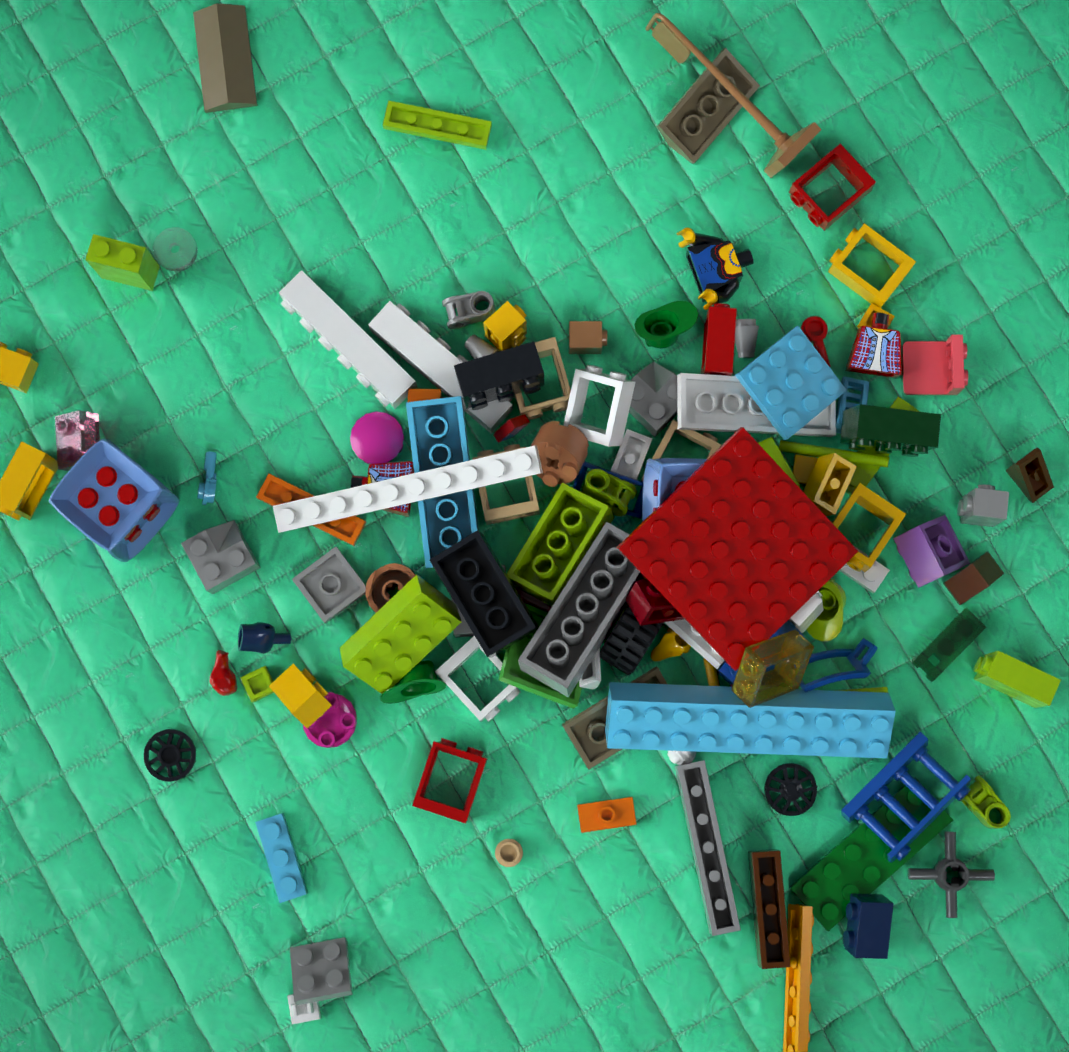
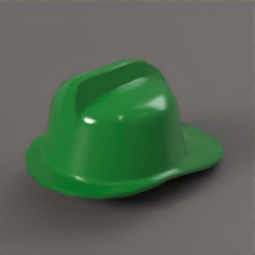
[634,301,699,349]
[380,660,446,704]

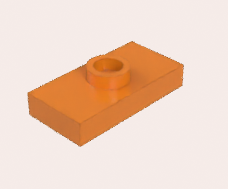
[577,797,637,833]

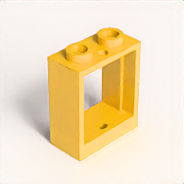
[828,223,916,308]
[0,441,61,521]
[832,483,906,572]

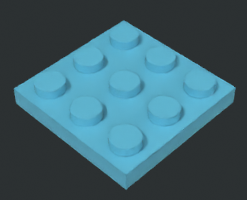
[735,326,847,440]

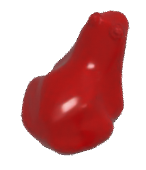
[209,650,237,696]

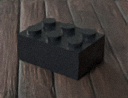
[454,341,545,410]

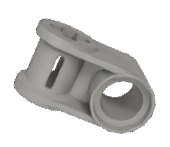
[442,291,495,329]

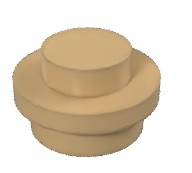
[495,839,523,867]

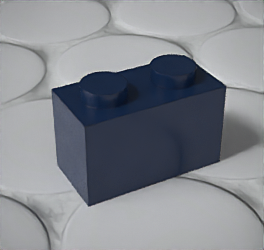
[843,893,894,959]

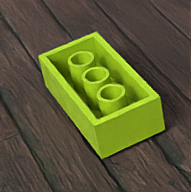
[507,483,615,606]
[340,574,462,694]

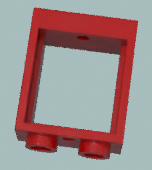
[789,143,876,231]
[701,303,737,376]
[412,738,488,824]

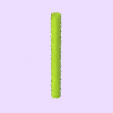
[779,440,890,468]

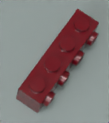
[625,579,684,626]

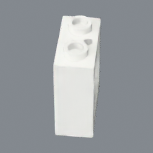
[563,365,635,447]
[435,636,521,722]

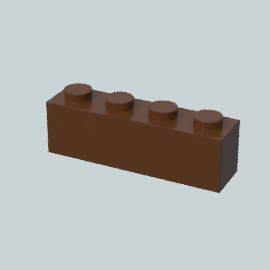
[748,849,791,969]

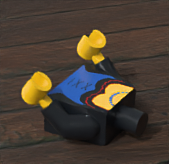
[676,227,754,310]

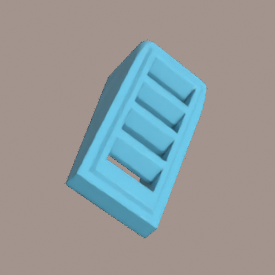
[835,376,870,434]

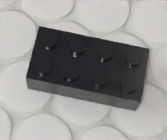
[430,530,539,658]

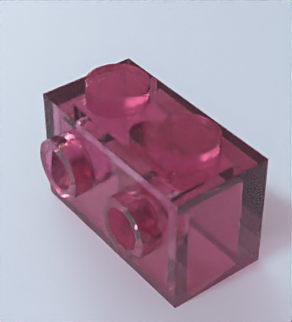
[55,410,100,471]

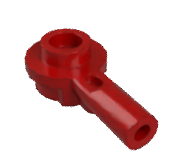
[801,316,831,367]

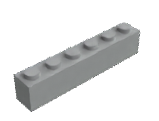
[675,760,741,936]

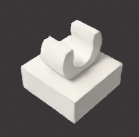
[287,994,321,1024]

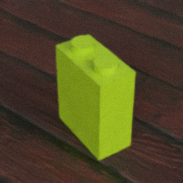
[85,234,160,291]
[974,651,1061,708]

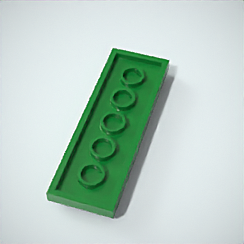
[789,777,953,931]

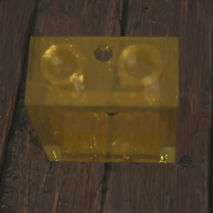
[731,629,814,708]

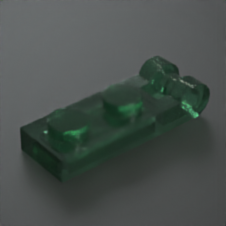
[911,608,986,682]

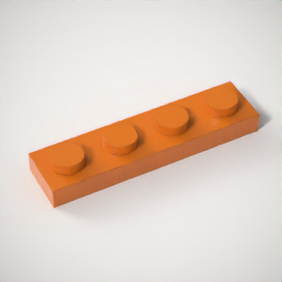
[256,473,367,546]

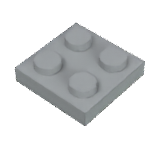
[292,547,366,624]
[290,937,353,1005]

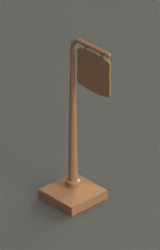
[645,13,822,178]

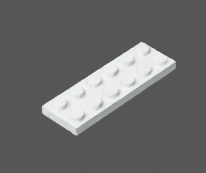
[677,373,836,437]

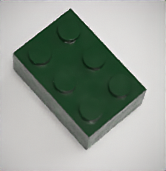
[840,404,941,457]

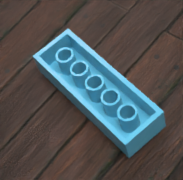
[406,396,479,568]

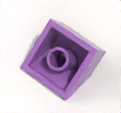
[893,515,970,588]

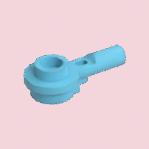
[197,451,217,505]

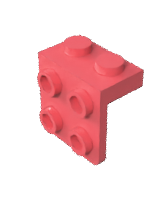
[902,335,968,395]

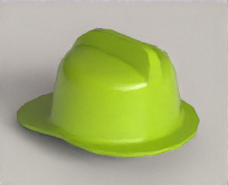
[806,579,846,641]

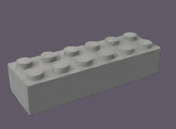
[518,522,644,697]

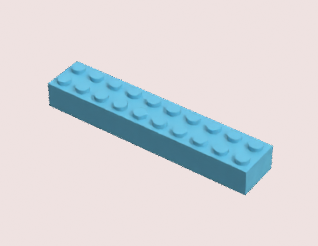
[605,682,896,758]

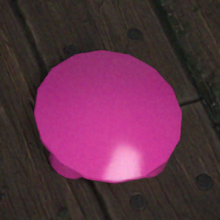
[350,412,404,465]
[303,692,357,748]

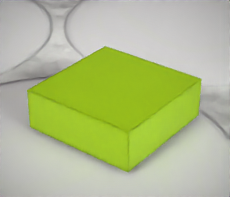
[240,666,274,703]

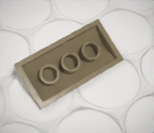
[193,3,257,113]
[657,48,760,164]
[562,666,667,770]

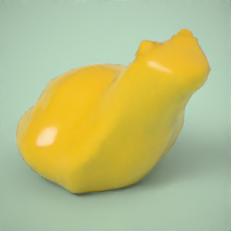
[651,627,691,661]

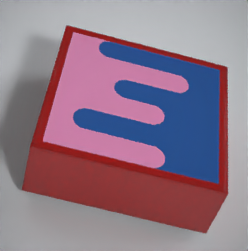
[493,415,530,443]

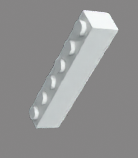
[278,270,417,409]
[368,301,513,434]

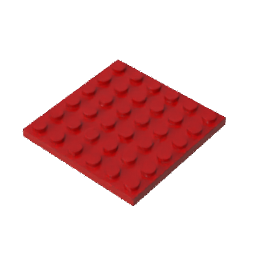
[617,427,859,671]

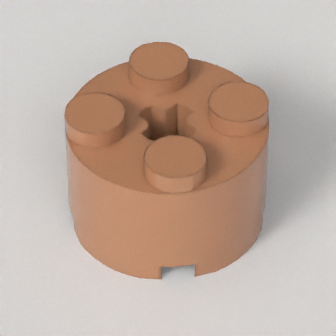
[531,421,589,487]
[365,563,416,613]

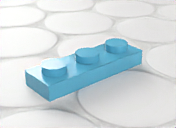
[255,813,308,903]

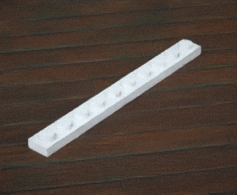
[273,445,543,533]

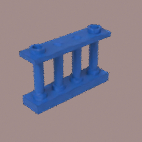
[841,732,971,863]

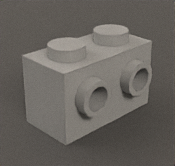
[957,485,1009,527]

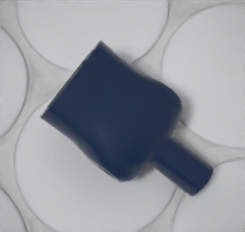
[238,622,291,654]

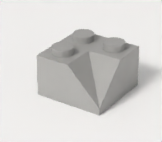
[629,362,677,437]
[181,520,261,594]

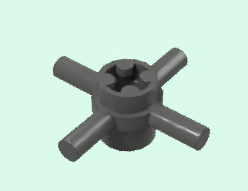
[907,831,995,918]

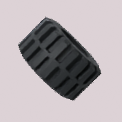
[600,605,664,675]

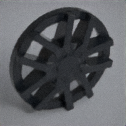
[144,729,197,782]
[764,763,817,816]

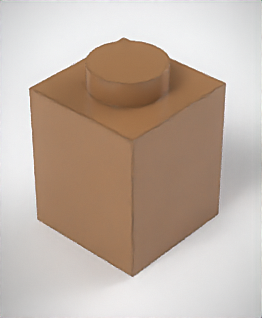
[569,321,607,354]

